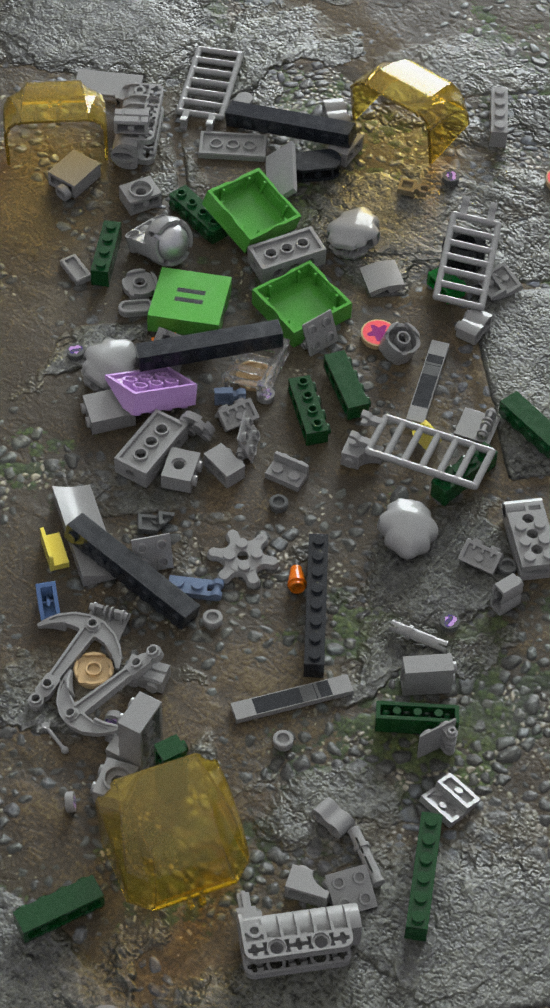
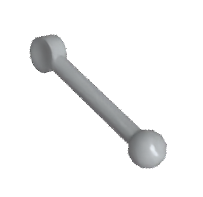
[42,722,69,754]

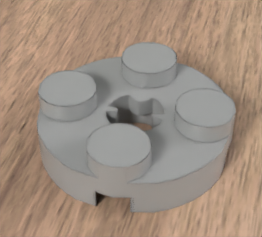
[122,268,158,300]
[179,411,216,442]

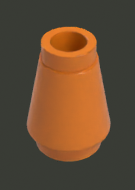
[287,565,307,594]

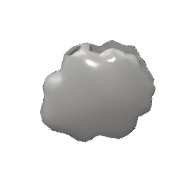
[327,207,381,260]
[81,338,138,392]
[377,498,438,560]

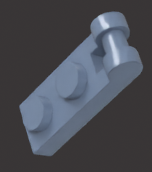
[169,575,224,601]

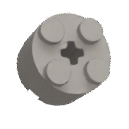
[379,322,421,365]

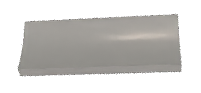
[52,484,116,587]

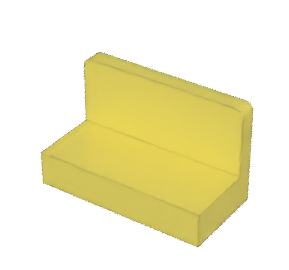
[40,527,70,571]

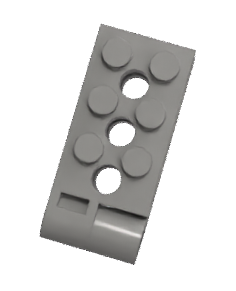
[502,498,550,581]

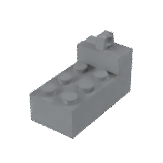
[105,691,163,778]

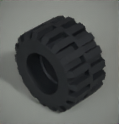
[441,232,486,272]

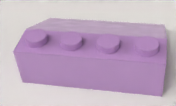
[105,367,197,416]

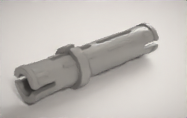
[389,619,449,653]
[347,826,385,888]

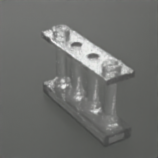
[222,338,290,401]

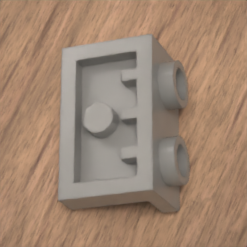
[214,398,260,433]
[265,451,309,492]
[457,538,504,576]

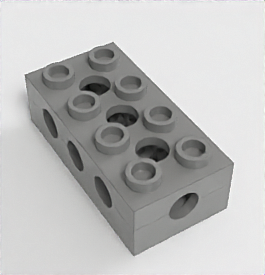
[247,226,326,284]
[114,409,188,488]

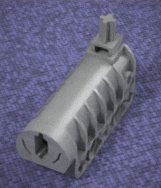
[101,82,164,170]
[236,890,362,979]

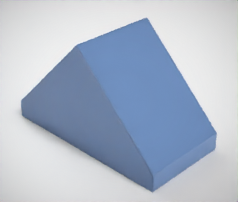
[35,581,60,621]

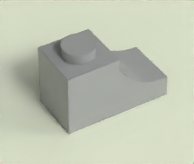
[340,437,384,470]
[284,864,329,907]

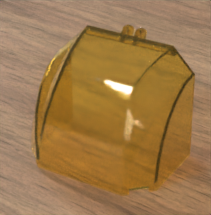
[350,59,470,164]
[3,80,109,165]
[95,753,250,911]

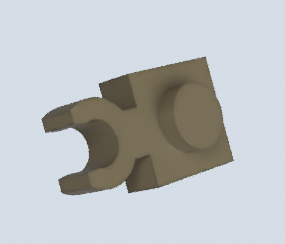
[397,177,429,198]

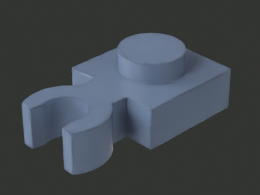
[214,387,246,405]

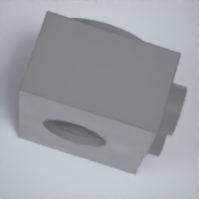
[119,176,162,216]
[161,447,203,493]
[90,757,139,812]

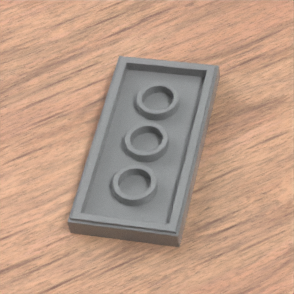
[73,69,144,98]
[198,131,267,162]
[266,141,297,198]

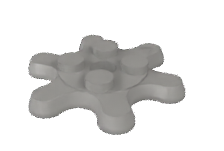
[207,530,279,589]

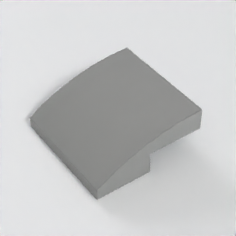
[360,260,406,297]
[477,262,523,301]
[419,773,481,828]

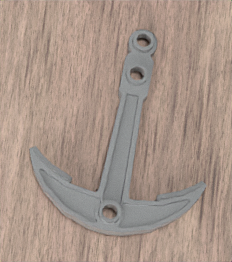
[28,612,122,711]
[56,644,164,737]

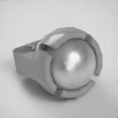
[125,214,193,267]

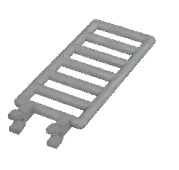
[176,46,244,131]
[432,196,502,311]
[349,410,496,490]

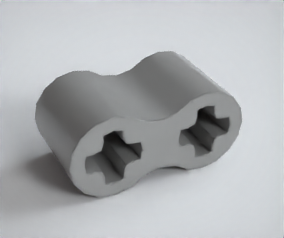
[311,797,355,839]

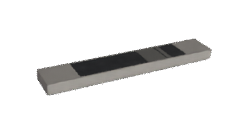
[406,340,449,424]
[231,674,354,724]

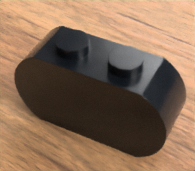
[296,149,341,183]

